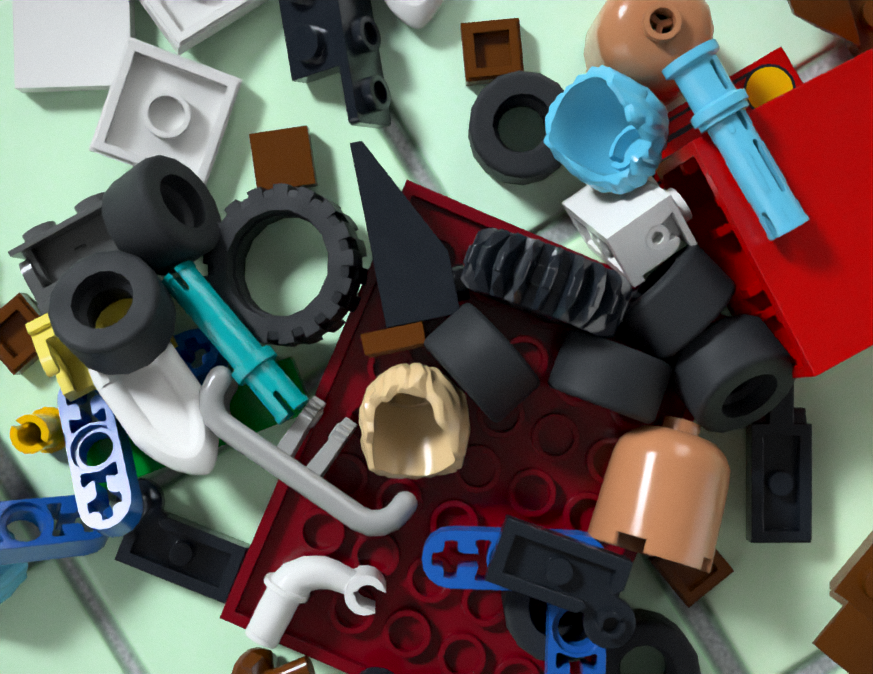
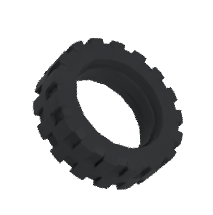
[203,183,368,347]

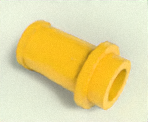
[10,407,65,454]

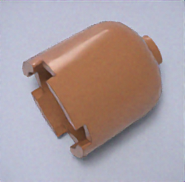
[583,0,714,107]
[588,416,731,573]

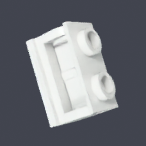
[561,176,697,287]

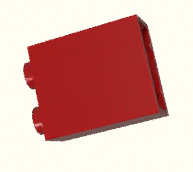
[656,48,873,378]

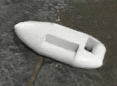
[88,342,219,475]

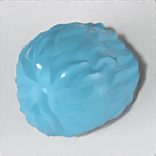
[543,65,669,195]

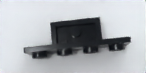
[279,0,391,129]

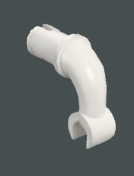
[245,556,386,649]

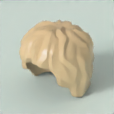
[359,363,471,480]

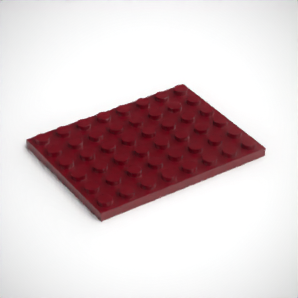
[219,180,728,674]

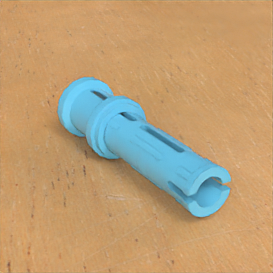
[662,39,810,241]

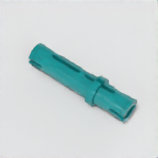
[162,260,310,425]

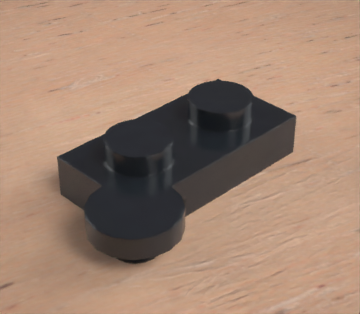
[114,478,250,604]
[484,514,636,649]

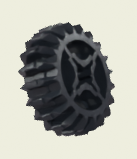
[460,227,633,339]

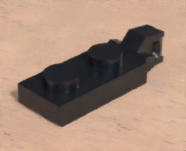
[746,383,812,543]

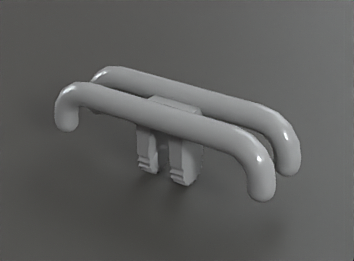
[199,366,418,536]

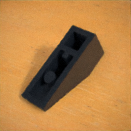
[350,141,470,328]

